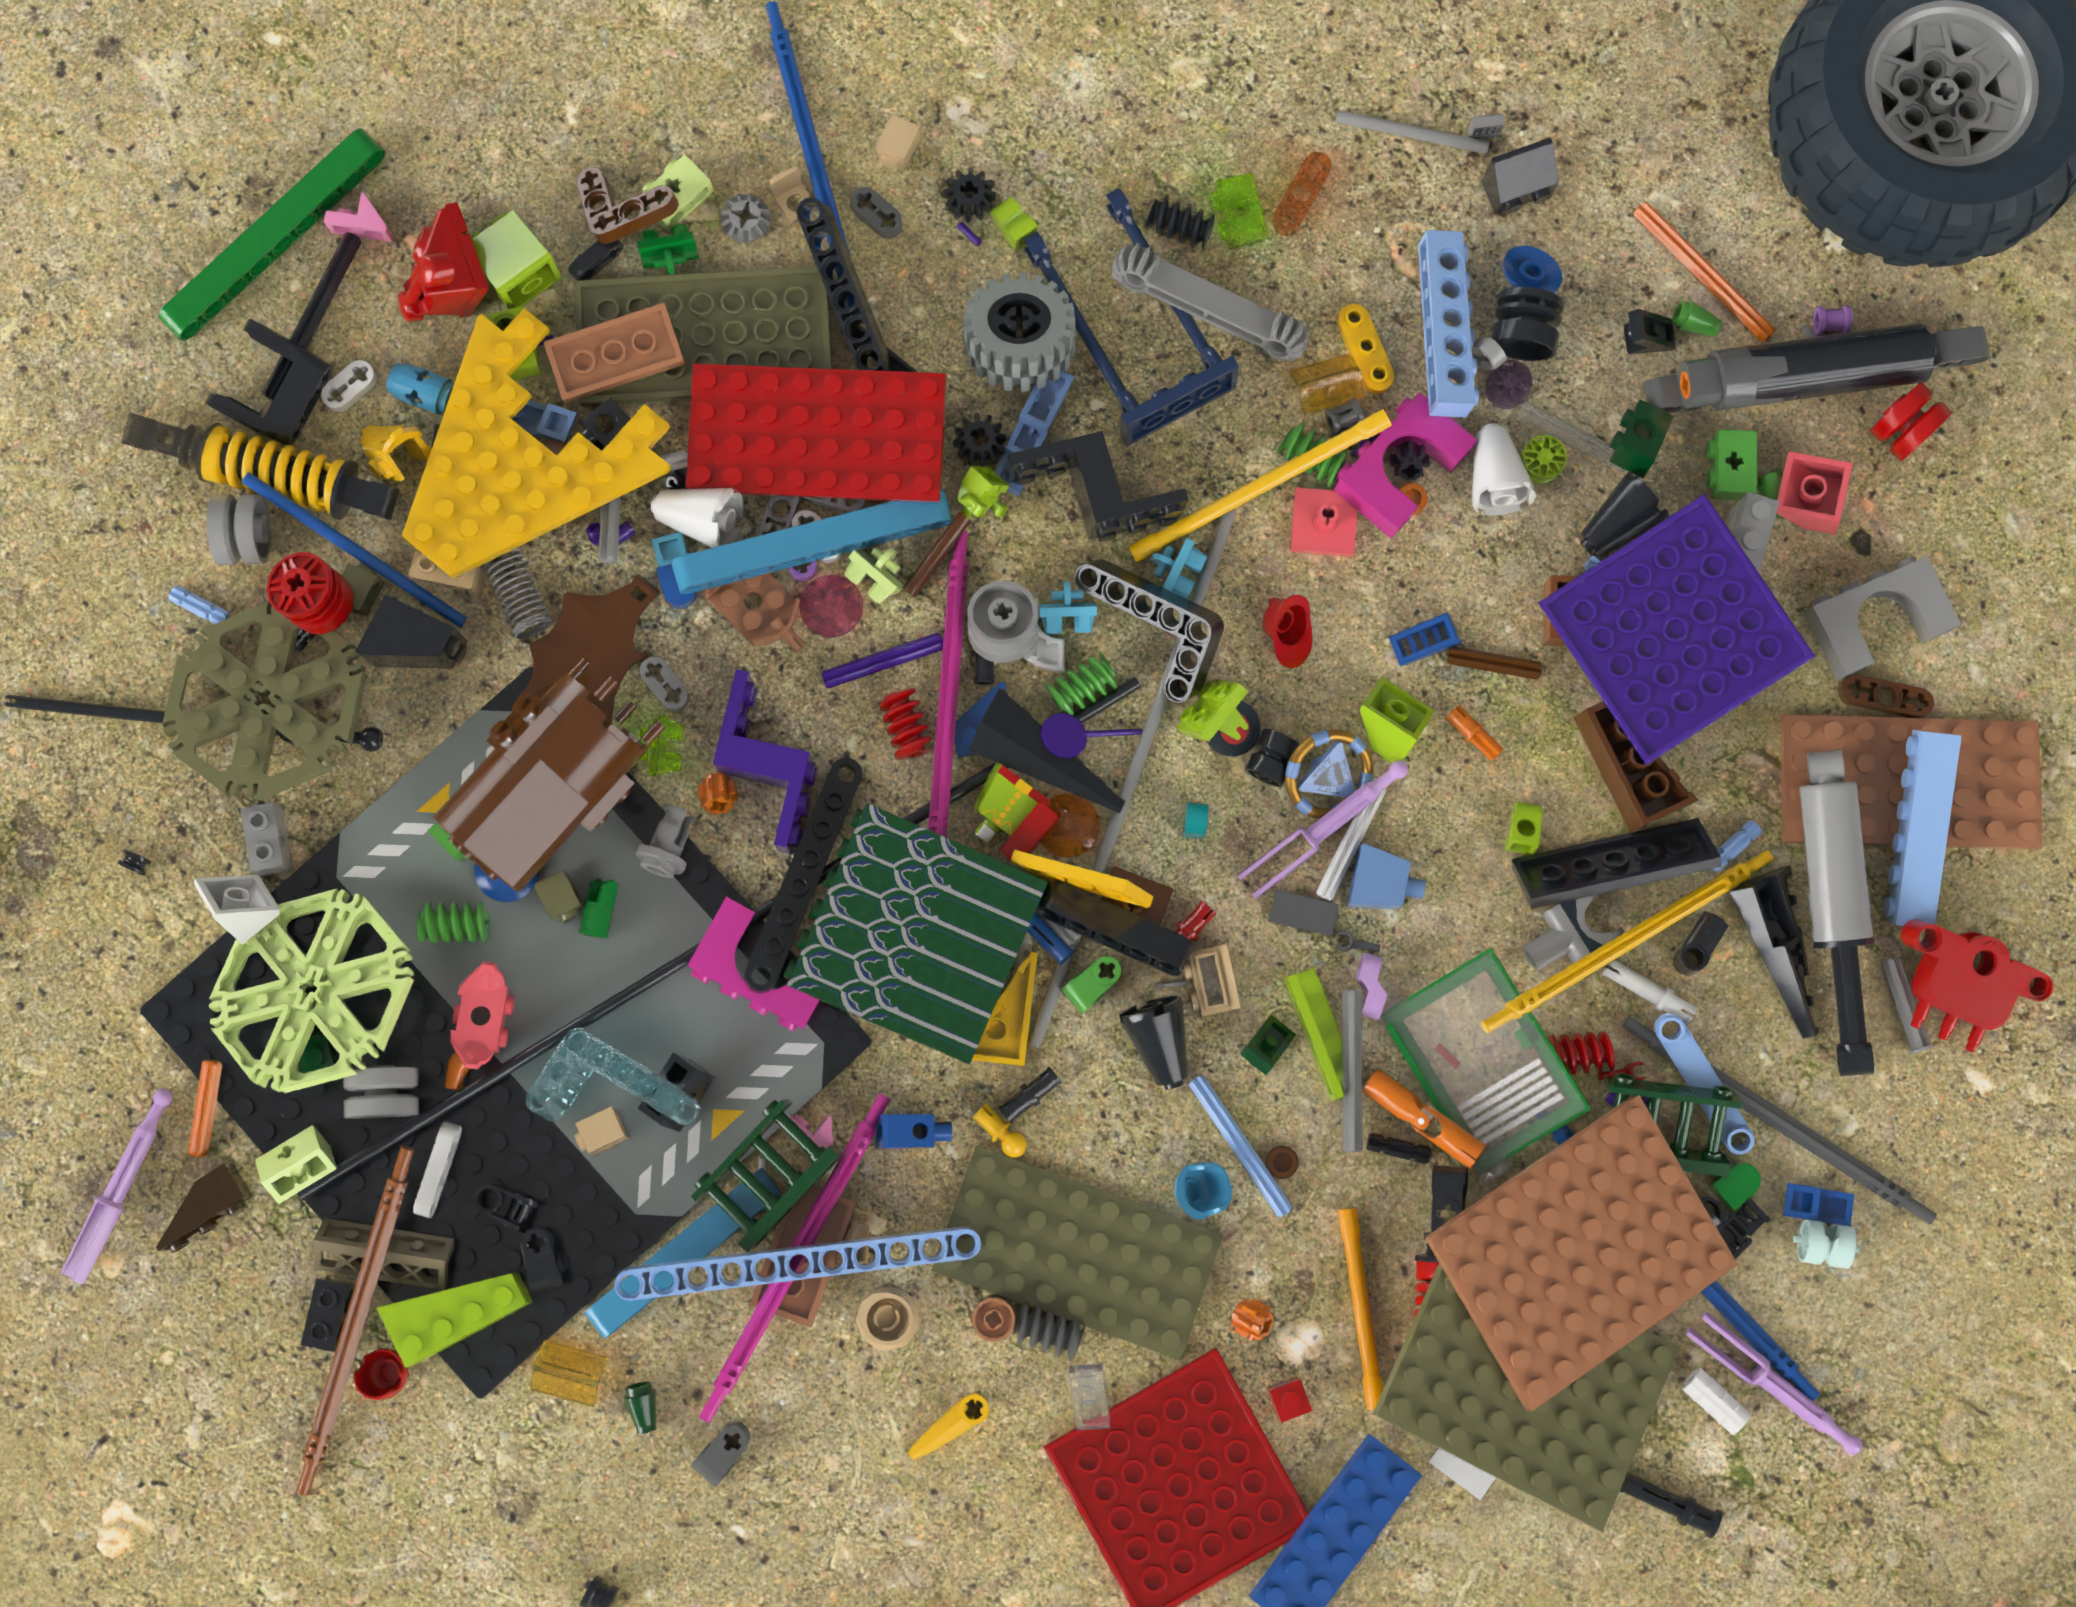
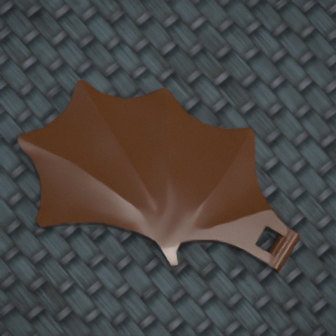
[518,574,660,725]

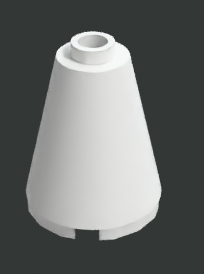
[1472,423,1536,516]
[651,488,743,548]

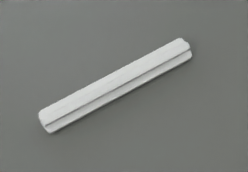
[1316,789,1386,901]

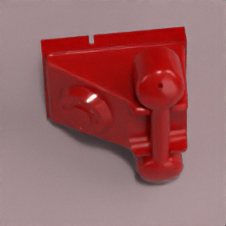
[398,202,489,323]

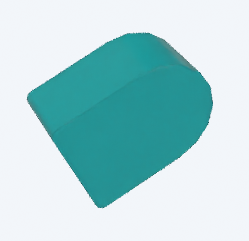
[1182,802,1209,840]

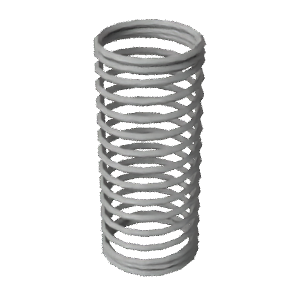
[483,548,553,639]

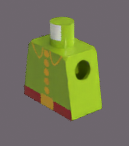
[973,762,1050,844]

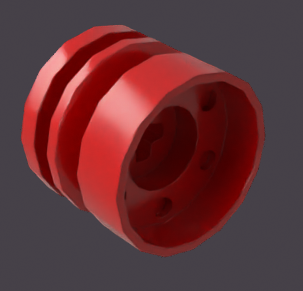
[266,552,354,634]

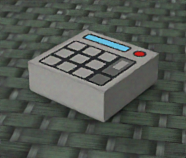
[1467,114,1505,139]

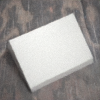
[194,875,280,945]

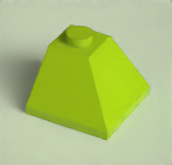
[1360,676,1435,762]

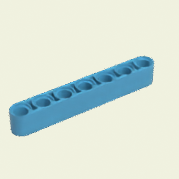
[584,1167,783,1339]

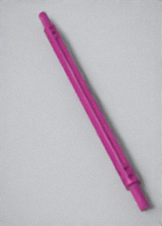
[928,530,969,838]
[699,1093,891,1423]

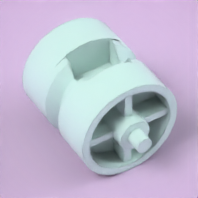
[1793,1219,1860,1269]

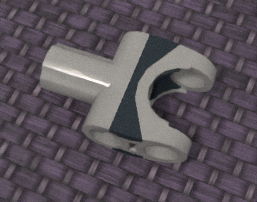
[1522,894,1625,971]

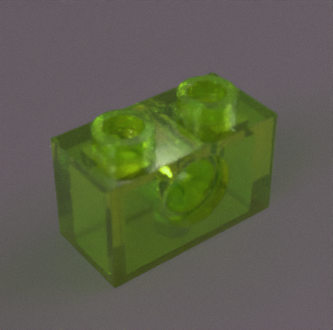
[1210,172,1267,250]

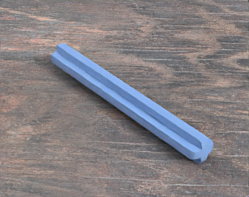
[1189,1075,1293,1217]

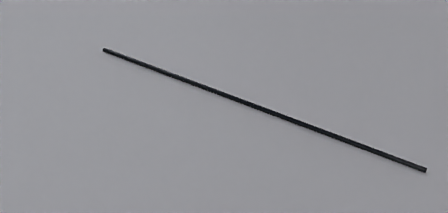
[296,677,1141,1201]

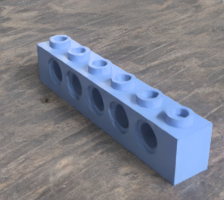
[1418,230,1479,418]

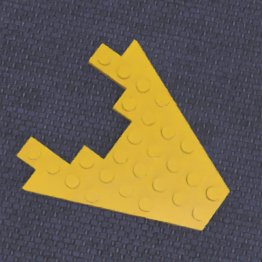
[402,308,672,579]

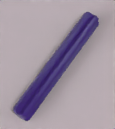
[822,633,943,688]

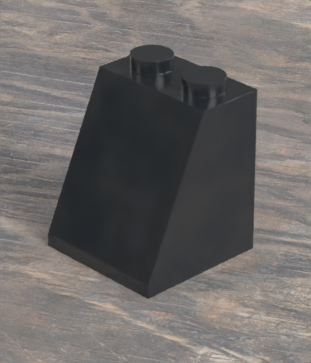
[355,594,467,669]

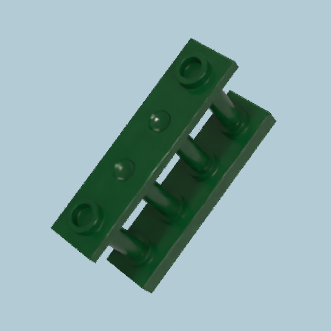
[1604,1073,1743,1177]
[691,1099,844,1253]

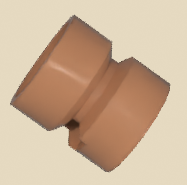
[972,1297,1015,1341]

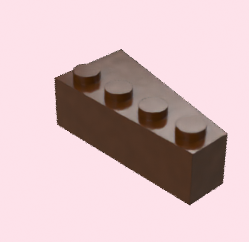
[1574,702,1699,833]

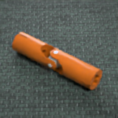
[1362,1069,1487,1170]

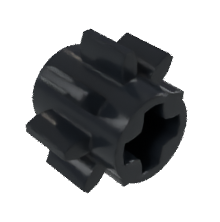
[1389,441,1430,480]

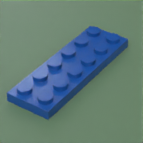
[1248,1433,1422,1607]

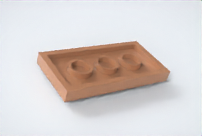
[543,303,685,404]
[749,1186,858,1328]

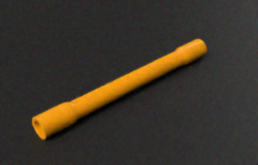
[1337,1208,1384,1410]

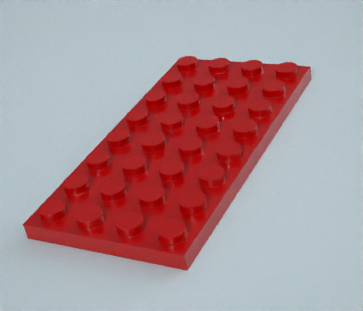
[686,364,947,503]

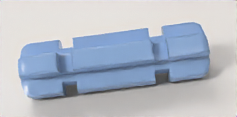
[168,585,230,624]
[1712,820,1762,872]

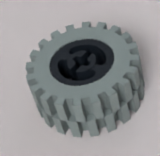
[963,273,1075,392]

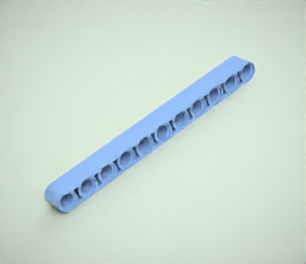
[615,1226,981,1301]

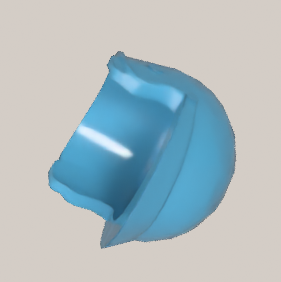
[1174,1162,1232,1219]

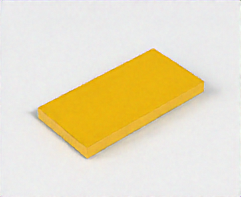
[1011,850,1154,908]

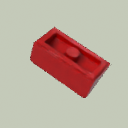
[1000,802,1062,860]

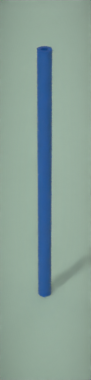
[242,472,468,628]

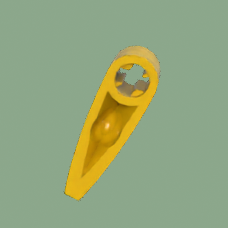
[908,1392,989,1460]

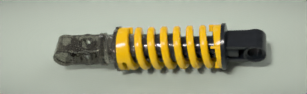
[121,412,400,520]

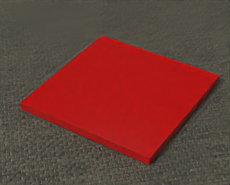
[1043,1347,1309,1607]

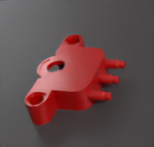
[1901,919,2054,1053]

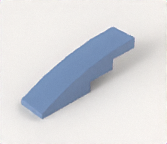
[995,370,1074,496]

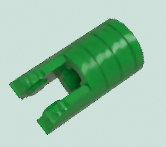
[578,878,618,939]

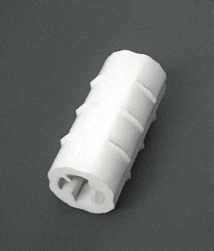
[1681,1367,1751,1435]

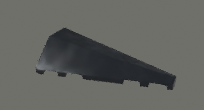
[1730,865,1819,1038]

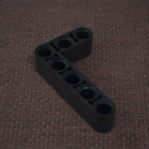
[1074,559,1224,703]

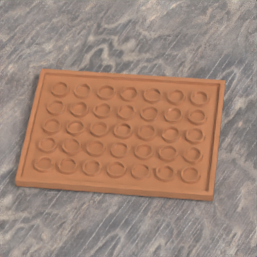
[1425,1095,1738,1412]

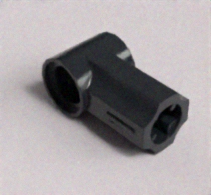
[1673,911,1729,976]

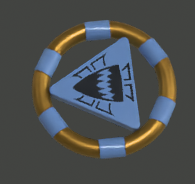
[1285,729,1374,819]

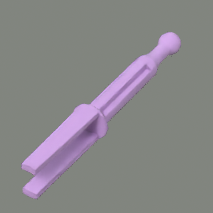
[1237,760,1408,899]
[61,1088,173,1285]
[1685,1310,1863,1455]

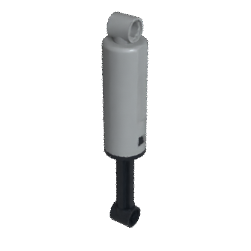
[1799,749,1874,1077]

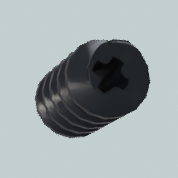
[1145,194,1215,252]

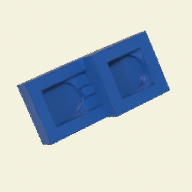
[1783,1183,1855,1226]

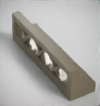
[314,1218,454,1290]

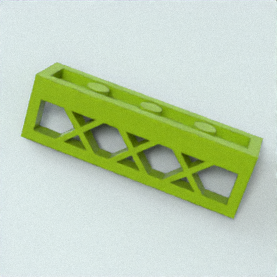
[1283,968,1363,1101]

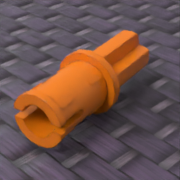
[1445,704,1503,761]

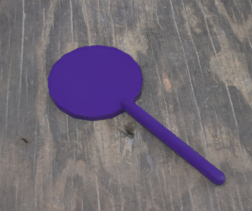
[1041,713,1143,758]

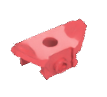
[450,961,515,1069]

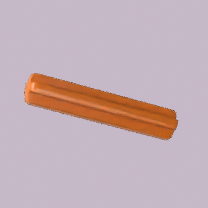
[188,1060,222,1157]

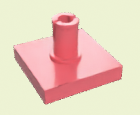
[1290,487,1358,557]

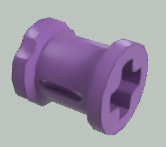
[1813,305,1853,335]

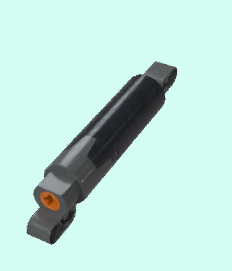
[1643,323,1991,413]

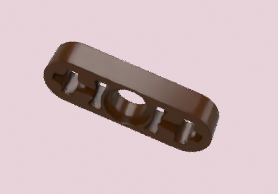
[1838,674,1934,718]

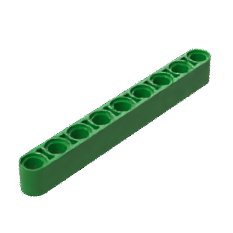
[158,128,386,341]

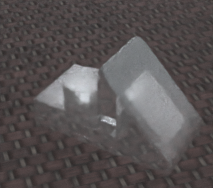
[1069,1364,1110,1430]

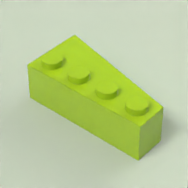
[376,1272,533,1368]

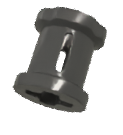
[1324,398,1365,436]

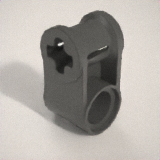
[690,1422,751,1488]

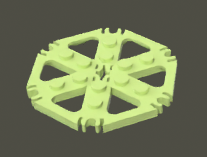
[209,889,414,1093]

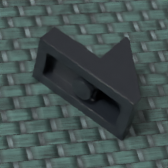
[1624,309,1676,354]

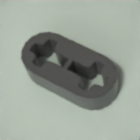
[851,187,902,239]

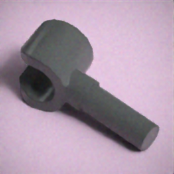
[1335,931,1380,953]

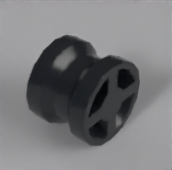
[579,1575,620,1607]

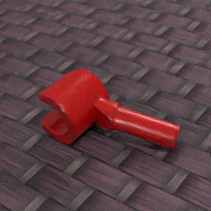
[1598,1062,1647,1081]

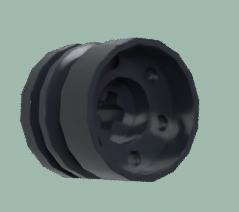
[1491,287,1565,361]

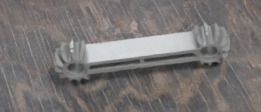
[1112,243,1309,362]

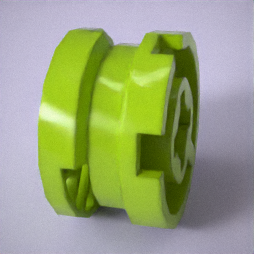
[1520,435,1567,484]

